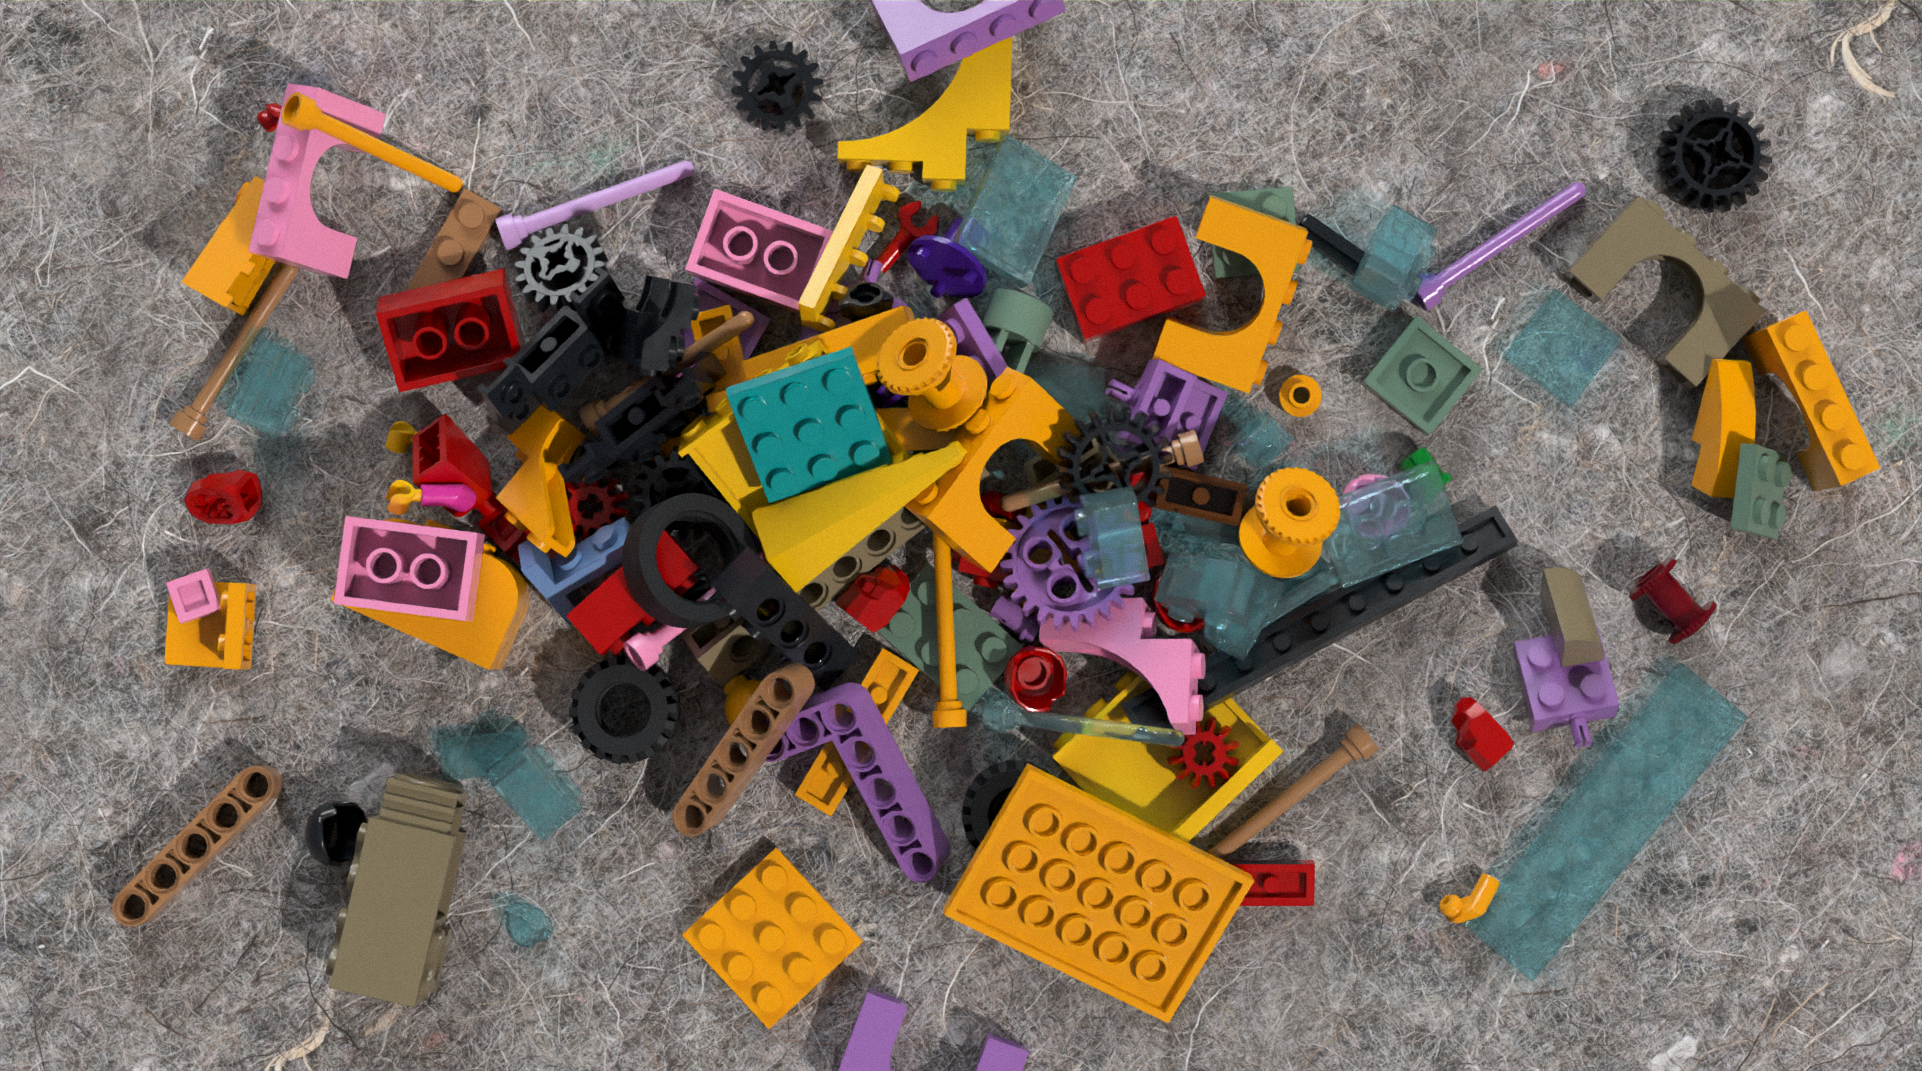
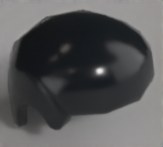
[304,801,367,866]

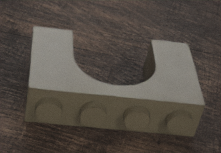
[1562,196,1765,390]

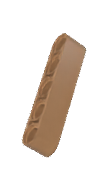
[672,663,815,837]
[112,765,283,927]

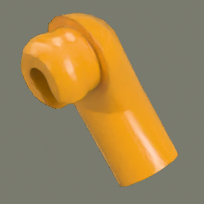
[1439,873,1500,924]

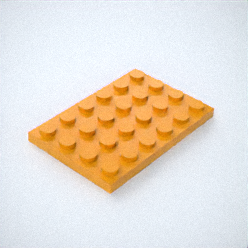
[943,763,1254,1023]

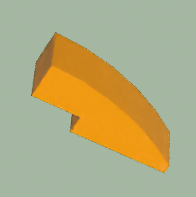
[1691,359,1756,498]

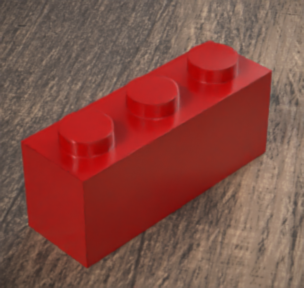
[566,530,701,656]

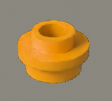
[1279,375,1322,417]

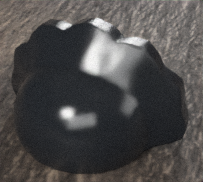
[838,282,894,323]

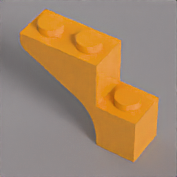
[496,406,586,558]

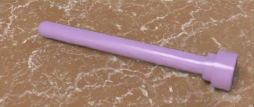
[495,161,694,251]

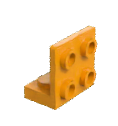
[164,579,257,670]

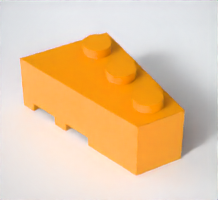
[181,176,276,316]

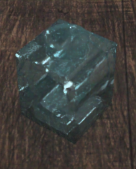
[1229,409,1294,472]

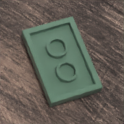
[877,563,1023,712]

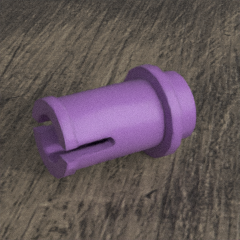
[989,593,1040,643]

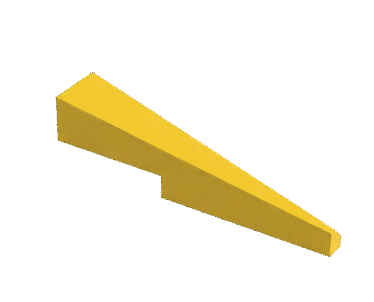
[751,441,967,593]

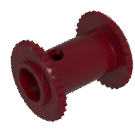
[1629,558,1717,644]

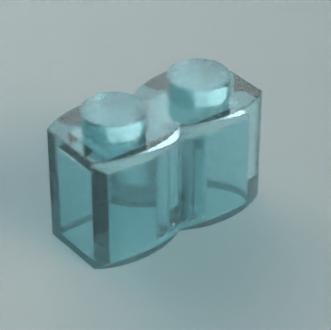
[485,739,583,841]

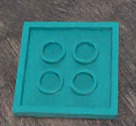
[726,346,893,503]

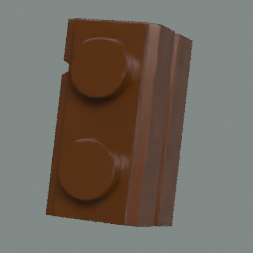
[1153,466,1248,526]

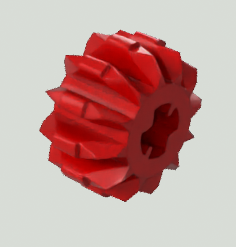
[565,478,629,541]
[1167,717,1239,789]

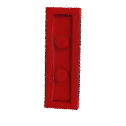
[1223,860,1315,906]

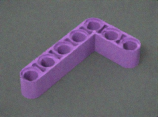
[764,682,950,883]

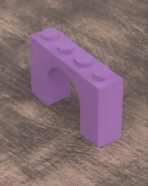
[870,0,1066,82]
[838,988,1029,1071]

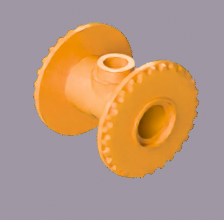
[876,317,988,432]
[1238,467,1340,579]

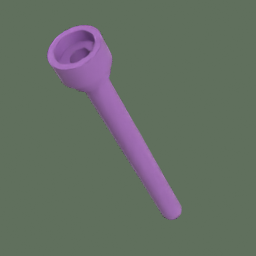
[1407,182,1586,312]

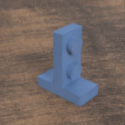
[518,517,631,626]

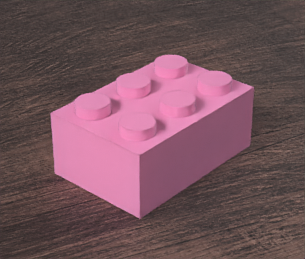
[685,189,833,315]
[334,516,485,621]

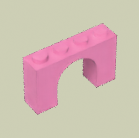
[248,83,386,279]

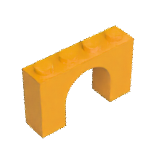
[1152,195,1313,394]
[1742,310,1881,491]
[905,367,1079,573]

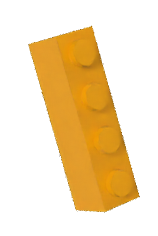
[741,306,915,386]

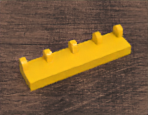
[798,164,900,332]

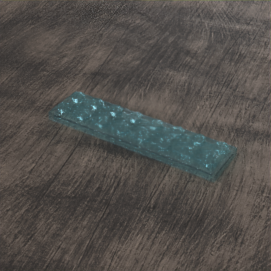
[1464,663,1748,981]

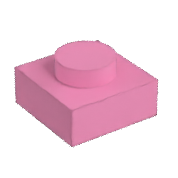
[166,569,221,624]

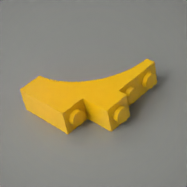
[837,37,1012,192]

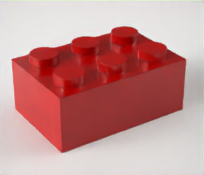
[1054,215,1206,344]
[375,268,526,393]

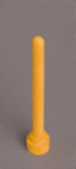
[281,92,463,193]
[932,532,967,728]

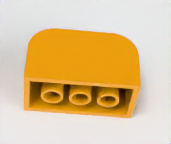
[330,518,529,670]

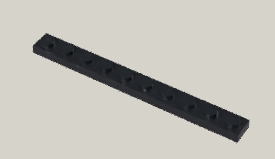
[1121,505,1518,745]

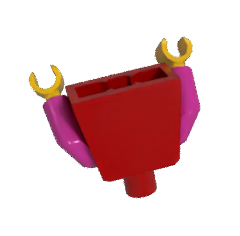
[385,413,500,517]

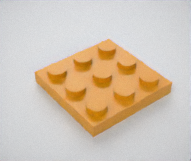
[682,847,864,1029]

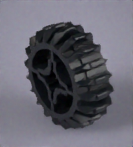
[1655,98,1772,214]
[1055,404,1173,521]

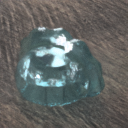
[503,902,554,947]

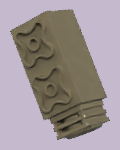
[326,772,469,1007]

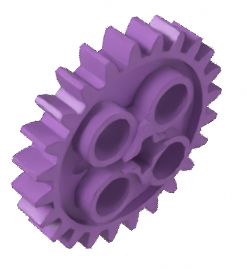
[1000,494,1141,632]

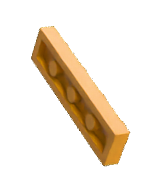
[795,648,919,817]

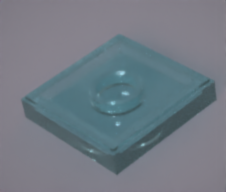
[1502,288,1623,408]

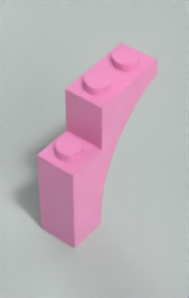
[1039,598,1206,735]

